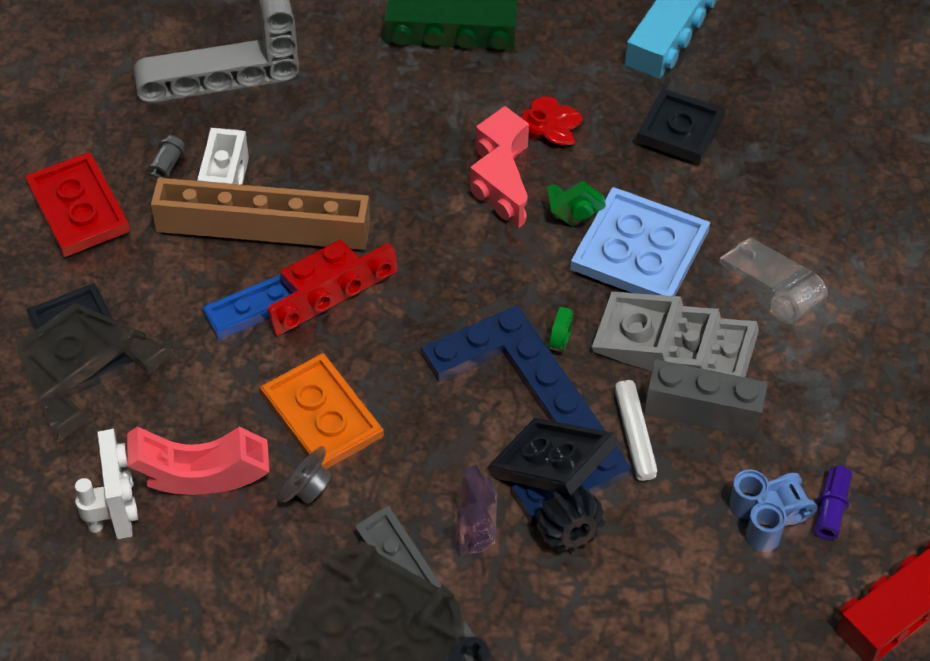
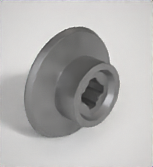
[278,446,332,504]

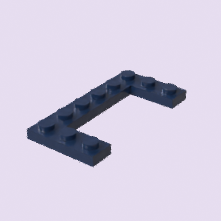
[421,305,632,524]

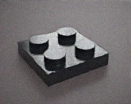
[637,88,725,164]

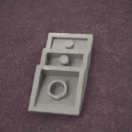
[592,292,759,377]

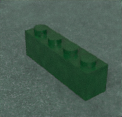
[385,0,517,50]

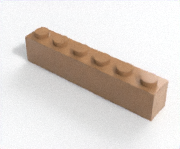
[151,178,370,250]

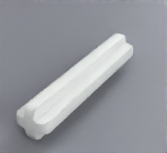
[615,380,657,481]

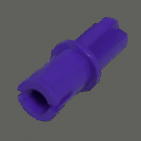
[814,465,852,540]

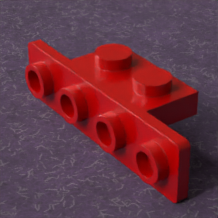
[267,239,398,336]

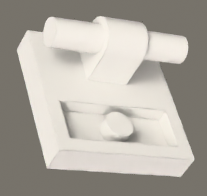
[75,429,138,539]

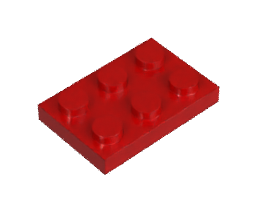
[25,152,131,257]

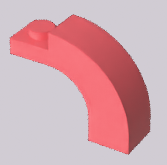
[127,426,270,495]

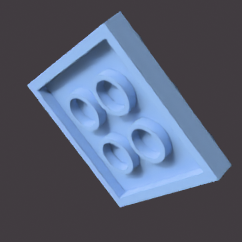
[570,187,710,296]

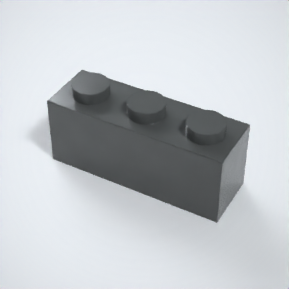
[644,359,768,438]

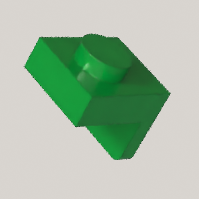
[547,181,606,227]

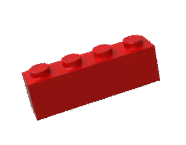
[836,542,930,661]

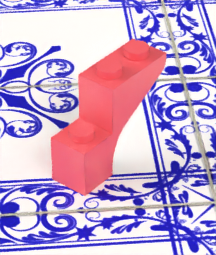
[470,106,529,228]

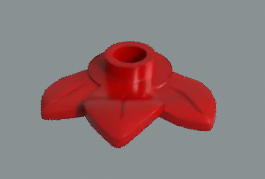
[520,96,584,145]

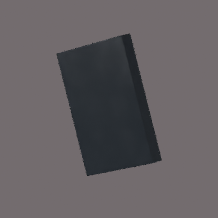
[26,283,137,397]
[487,418,619,495]

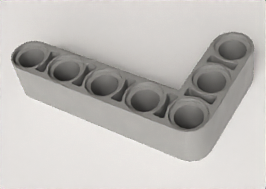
[133,0,299,102]

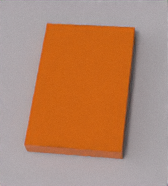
[260,353,384,469]

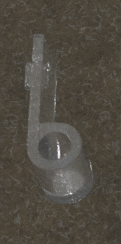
[720,237,828,323]

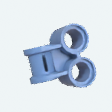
[729,469,817,552]

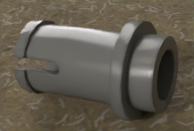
[148,136,185,179]

